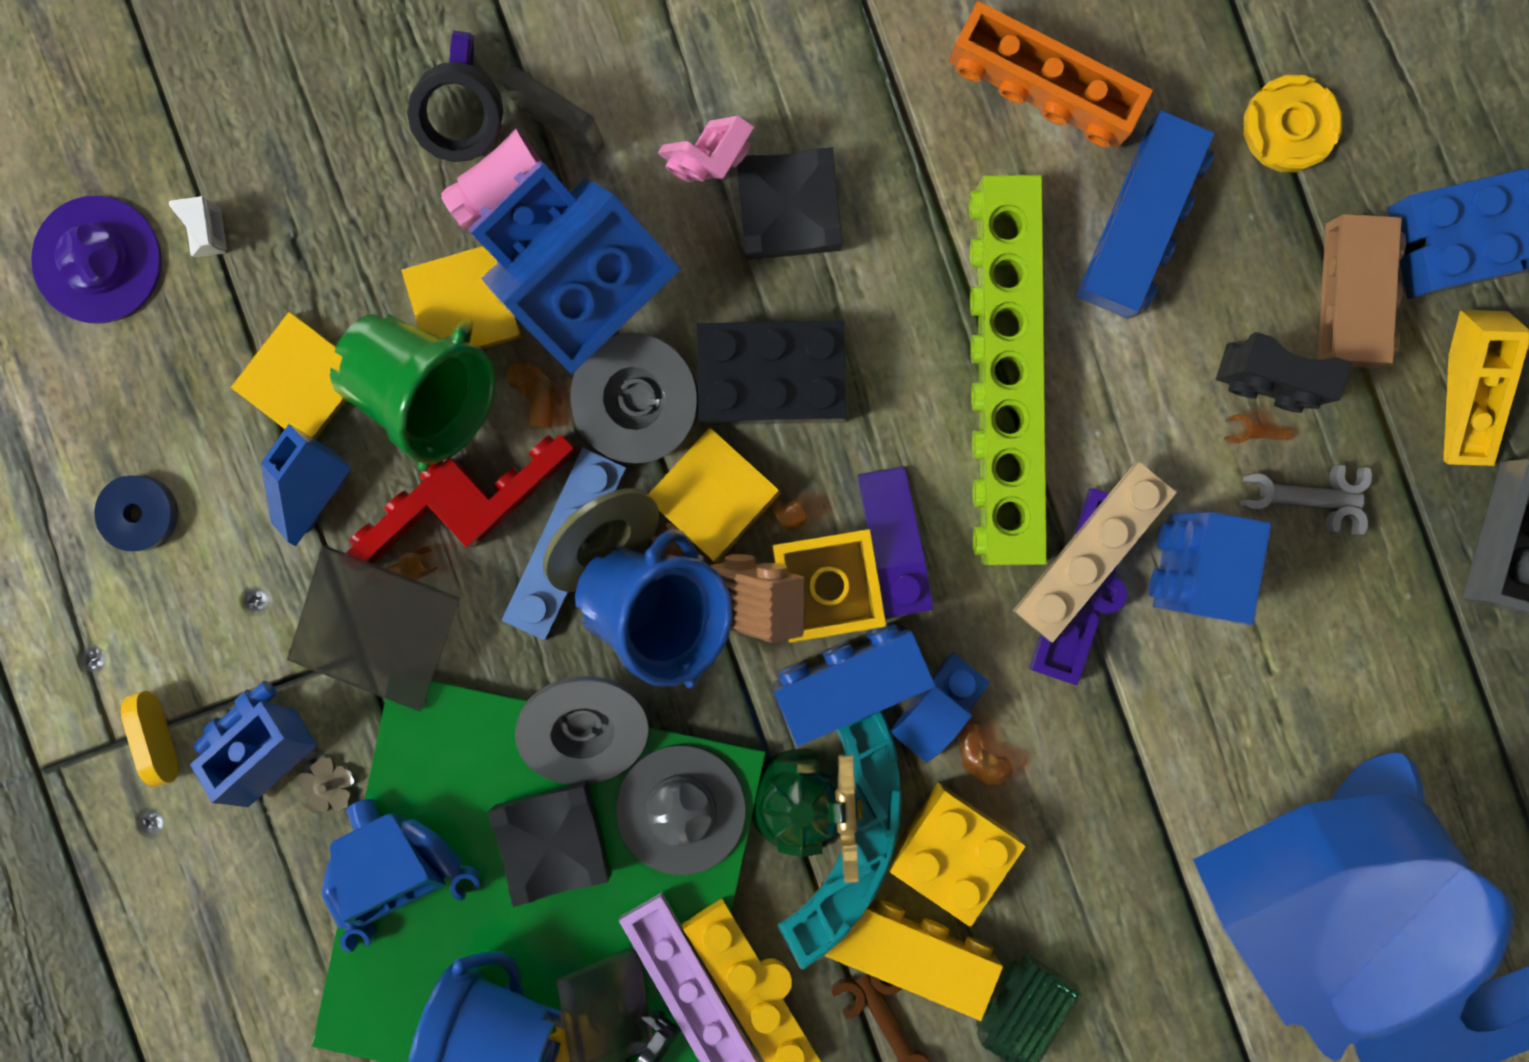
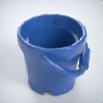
[575,529,733,688]
[409,952,565,1062]

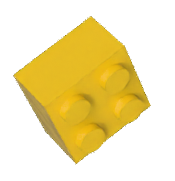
[772,529,886,643]
[888,782,1026,927]

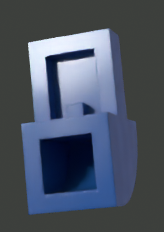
[890,653,990,762]

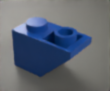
[261,424,352,546]

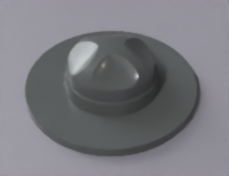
[571,333,698,463]
[516,676,648,785]
[616,745,746,875]

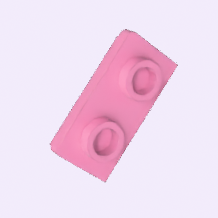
[658,116,754,182]

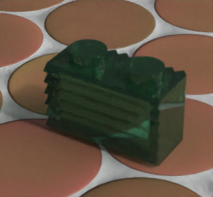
[976,953,1082,1062]

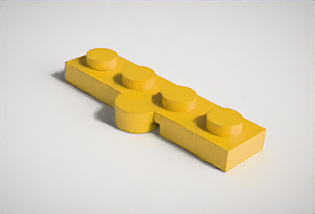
[681,898,821,1062]

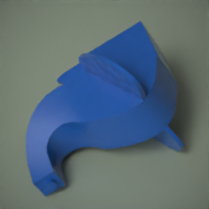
[1193,753,1529,1062]

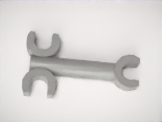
[1240,465,1372,535]

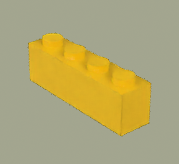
[818,883,1003,1021]

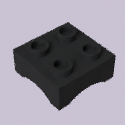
[737,147,842,260]
[1215,332,1352,413]
[488,780,612,907]

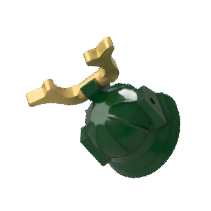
[751,748,863,883]

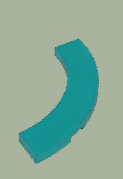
[777,710,902,970]

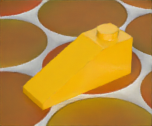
[1443,310,1529,466]

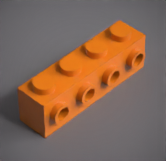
[948,0,1153,148]

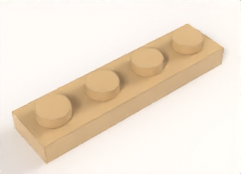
[1012,462,1177,643]

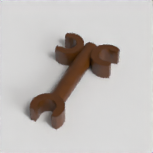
[831,973,930,1062]

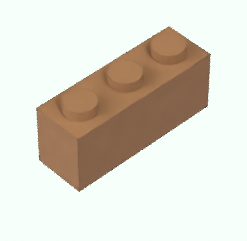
[1318,214,1406,368]

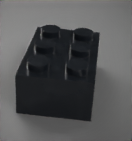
[697,320,846,425]

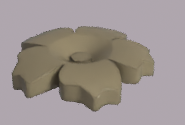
[295,756,356,814]

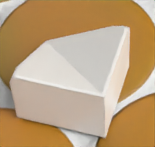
[169,196,227,257]

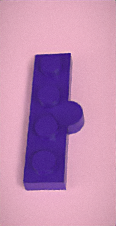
[1029,488,1127,686]

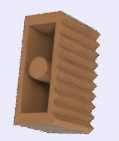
[710,554,804,643]

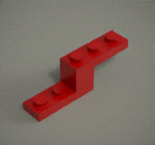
[342,434,579,571]

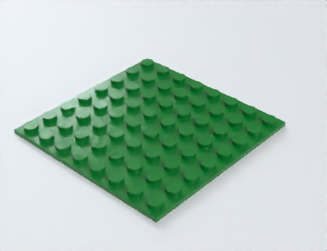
[311,672,765,1062]

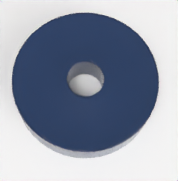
[94,475,178,551]

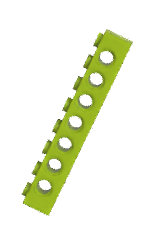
[969,175,1046,565]

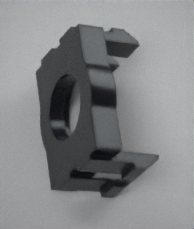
[613,1010,681,1062]

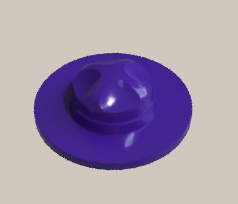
[31,195,162,324]

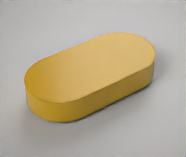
[121,691,178,788]

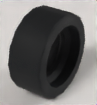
[407,62,504,162]

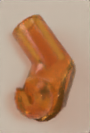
[958,722,1013,786]

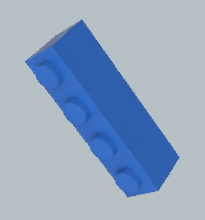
[1075,110,1215,319]

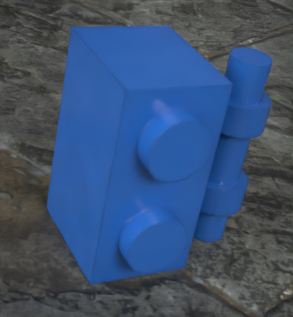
[190,681,318,807]

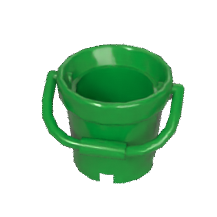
[330,313,496,472]

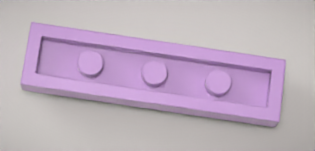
[619,892,758,1062]

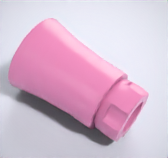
[441,128,542,232]

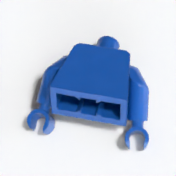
[321,799,481,952]

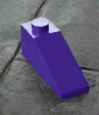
[857,467,933,618]

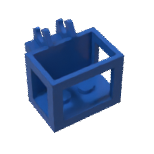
[468,161,681,374]

